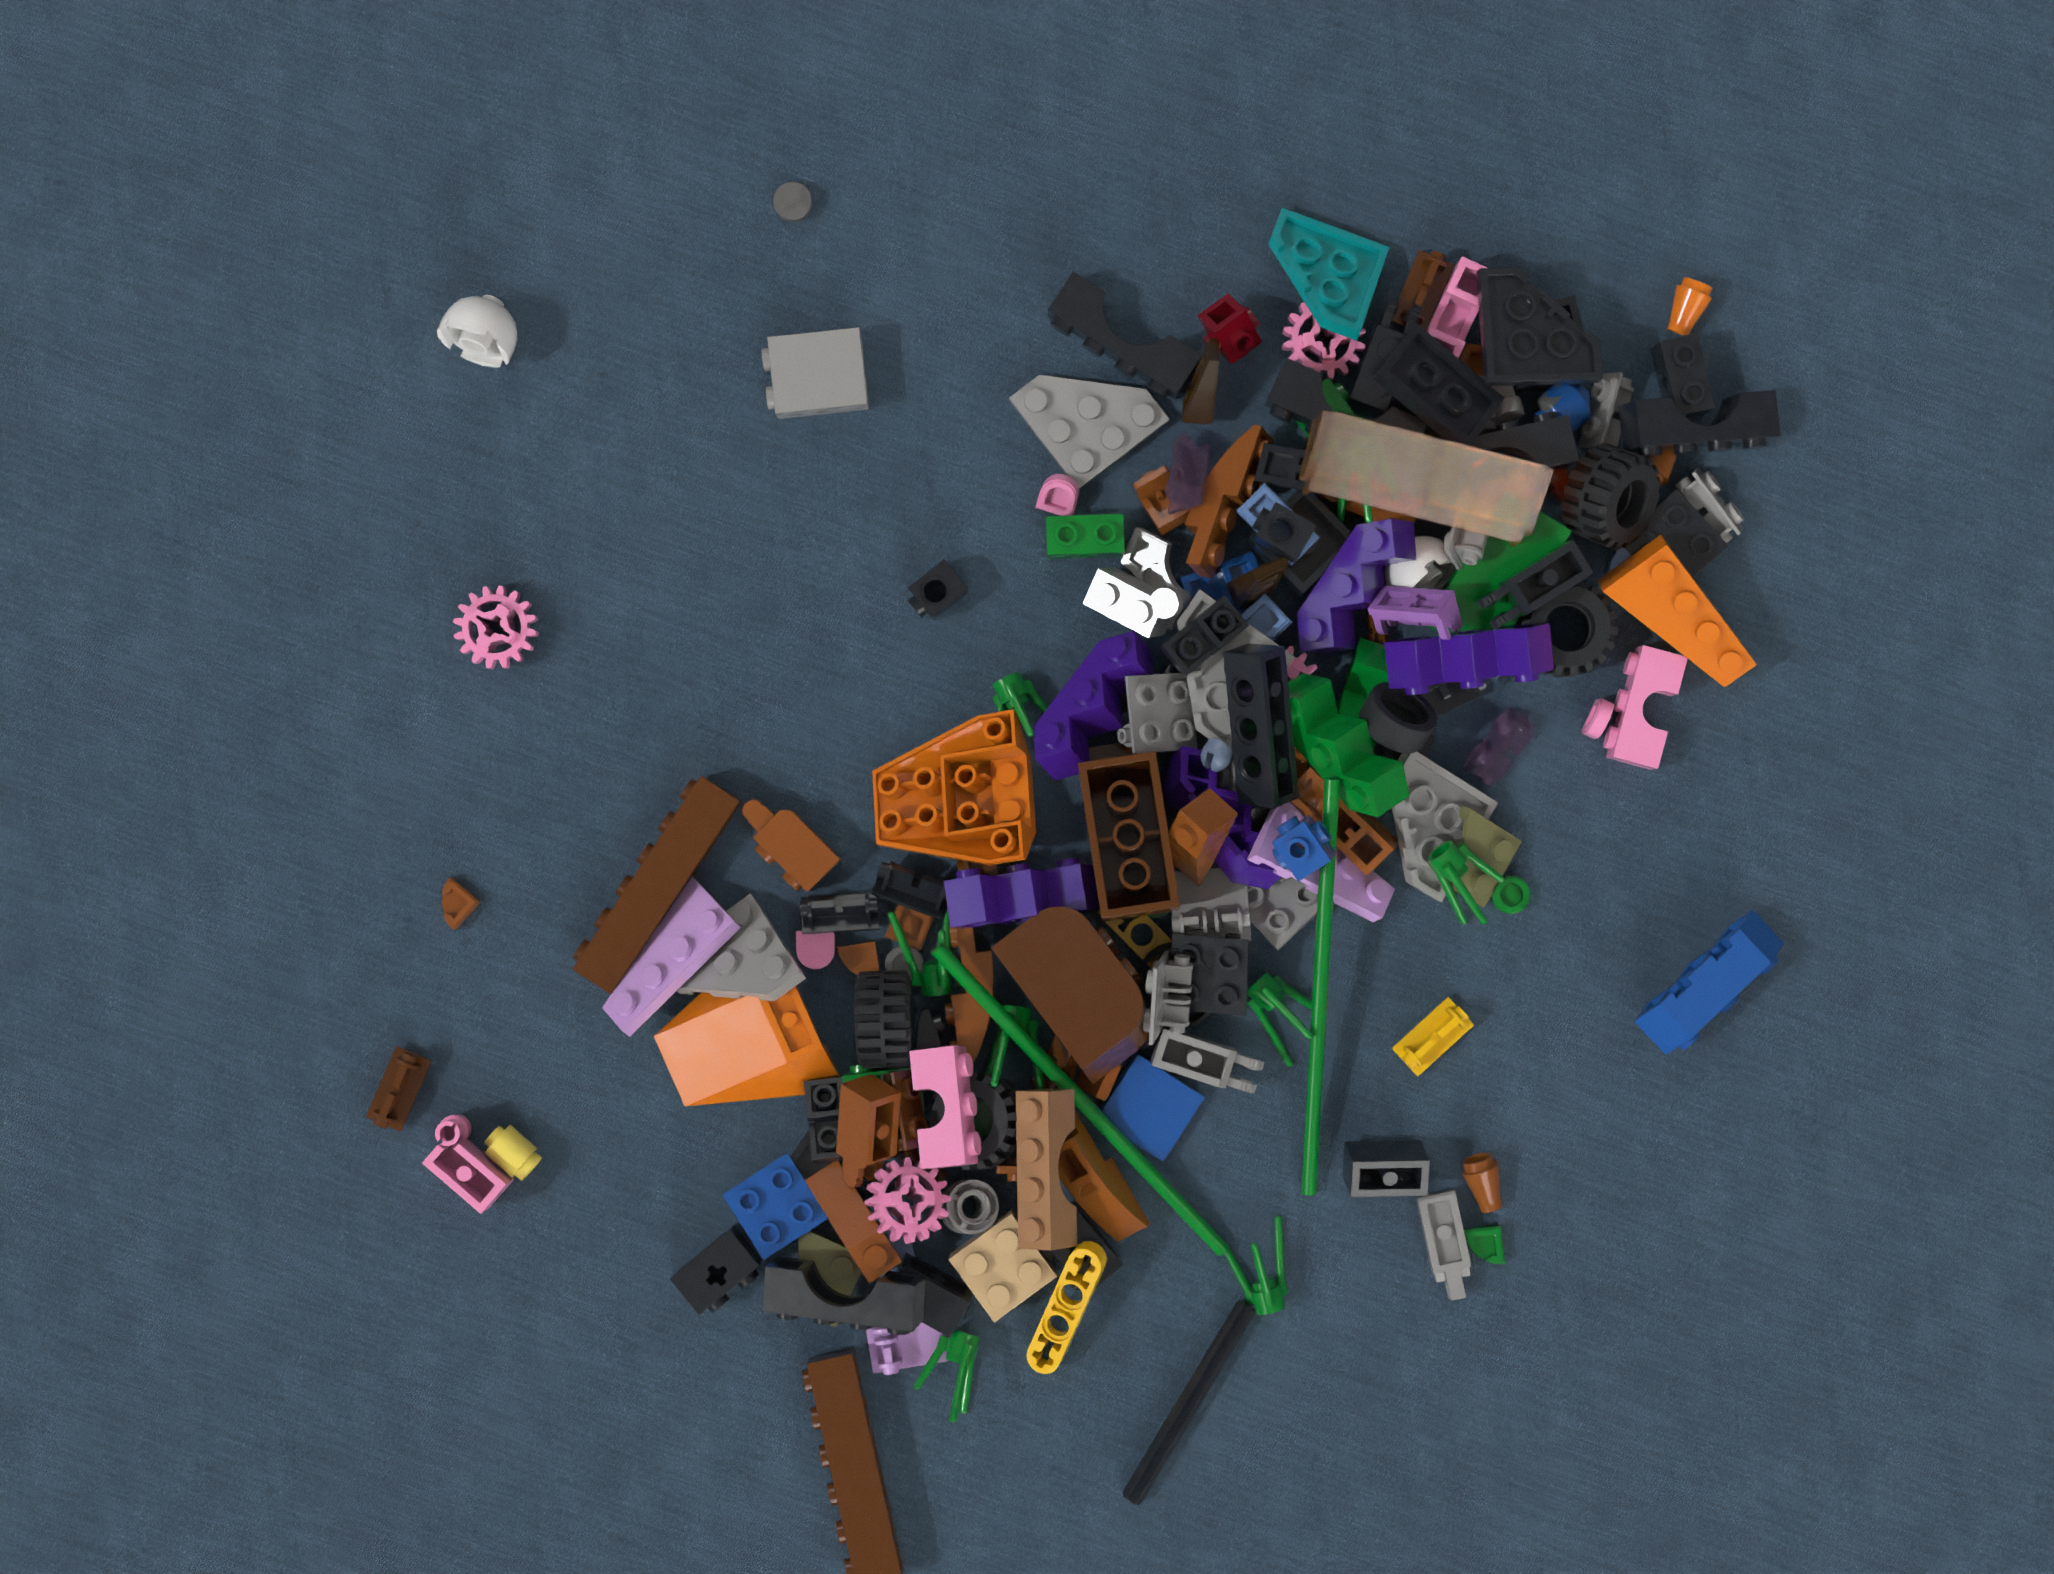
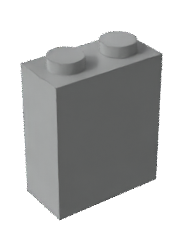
[762,327,869,419]

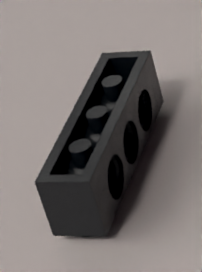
[1223,643,1299,808]

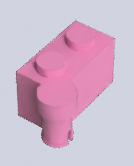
[422,1114,514,1214]

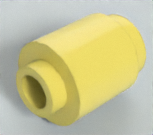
[484,1125,542,1181]

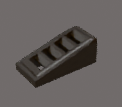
[1182,338,1219,424]
[1226,556,1289,611]

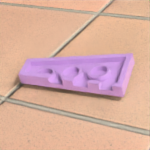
[1247,802,1395,922]
[602,877,741,1037]

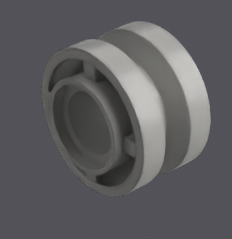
[941,1180,999,1234]

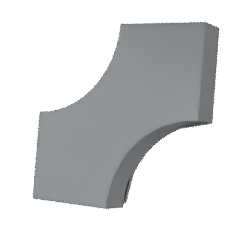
[1121,527,1191,630]

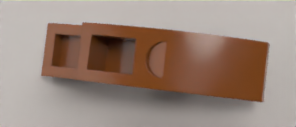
[1185,424,1274,579]
[945,925,994,1063]
[1058,1111,1150,1241]

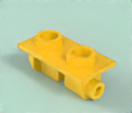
[1392,997,1474,1077]

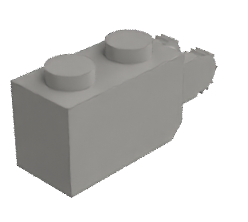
[1150,1026,1265,1093]

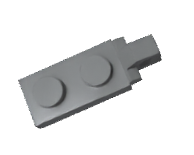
[1416,1190,1472,1301]

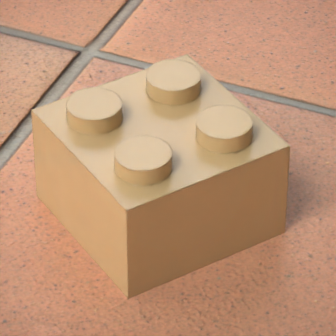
[949,1208,1057,1322]

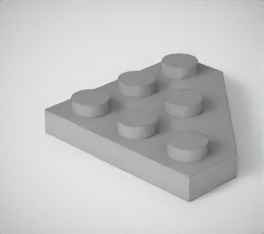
[1009,375,1170,490]
[1177,589,1295,747]
[1392,752,1498,903]
[677,893,806,1001]

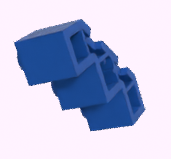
[1634,909,1784,1055]

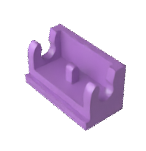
[1368,586,1463,640]

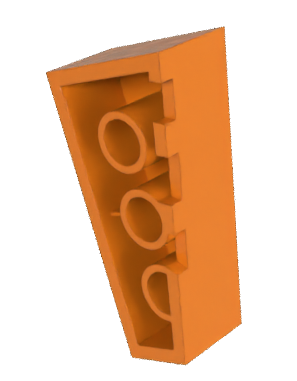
[1597,535,1757,688]

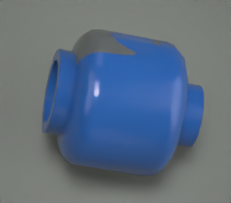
[1533,384,1591,433]

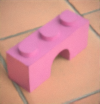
[1426,256,1487,359]
[1603,645,1688,770]
[909,1045,981,1169]

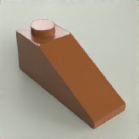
[1291,766,1398,876]
[1168,788,1238,886]
[805,1161,902,1284]

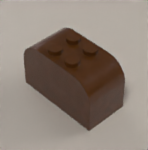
[1078,751,1180,922]
[991,907,1150,1084]

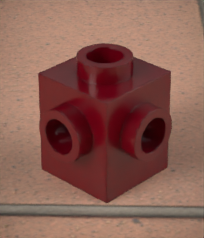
[1197,293,1262,365]

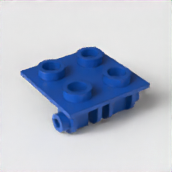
[722,1153,828,1260]

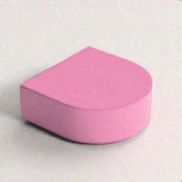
[1035,474,1079,516]
[1581,698,1614,739]
[796,931,835,969]

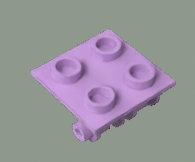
[866,1323,949,1375]

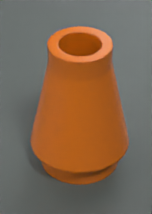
[1667,277,1713,336]

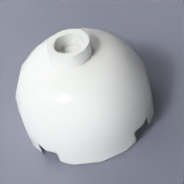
[437,295,517,368]
[1383,536,1456,590]

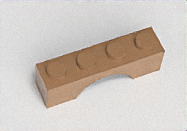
[1016,1089,1077,1250]

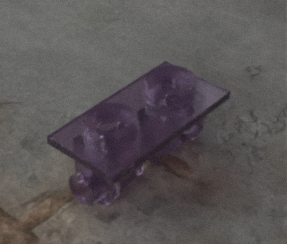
[1165,435,1211,515]
[1462,708,1536,788]

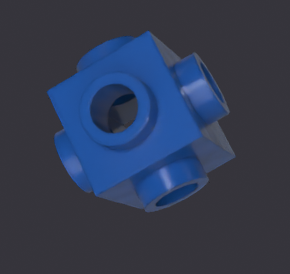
[1272,814,1336,882]

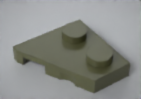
[1450,805,1522,908]
[798,1229,861,1328]

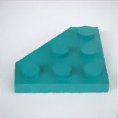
[1268,208,1389,341]

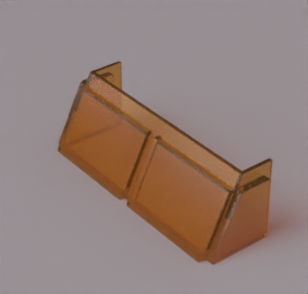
[1299,410,1554,547]

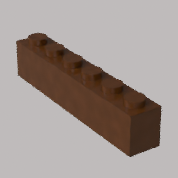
[572,776,743,995]
[802,1347,905,1574]

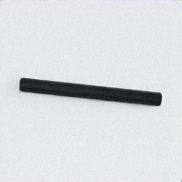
[1123,1300,1255,1505]

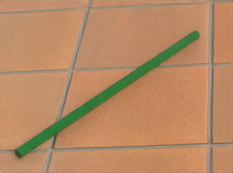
[1301,777,1340,1196]
[931,943,1229,1256]

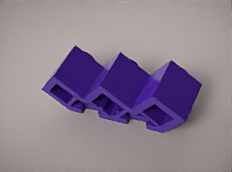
[1297,518,1416,654]
[1384,623,1554,695]
[1034,630,1155,781]
[1163,746,1281,889]
[944,858,1100,929]

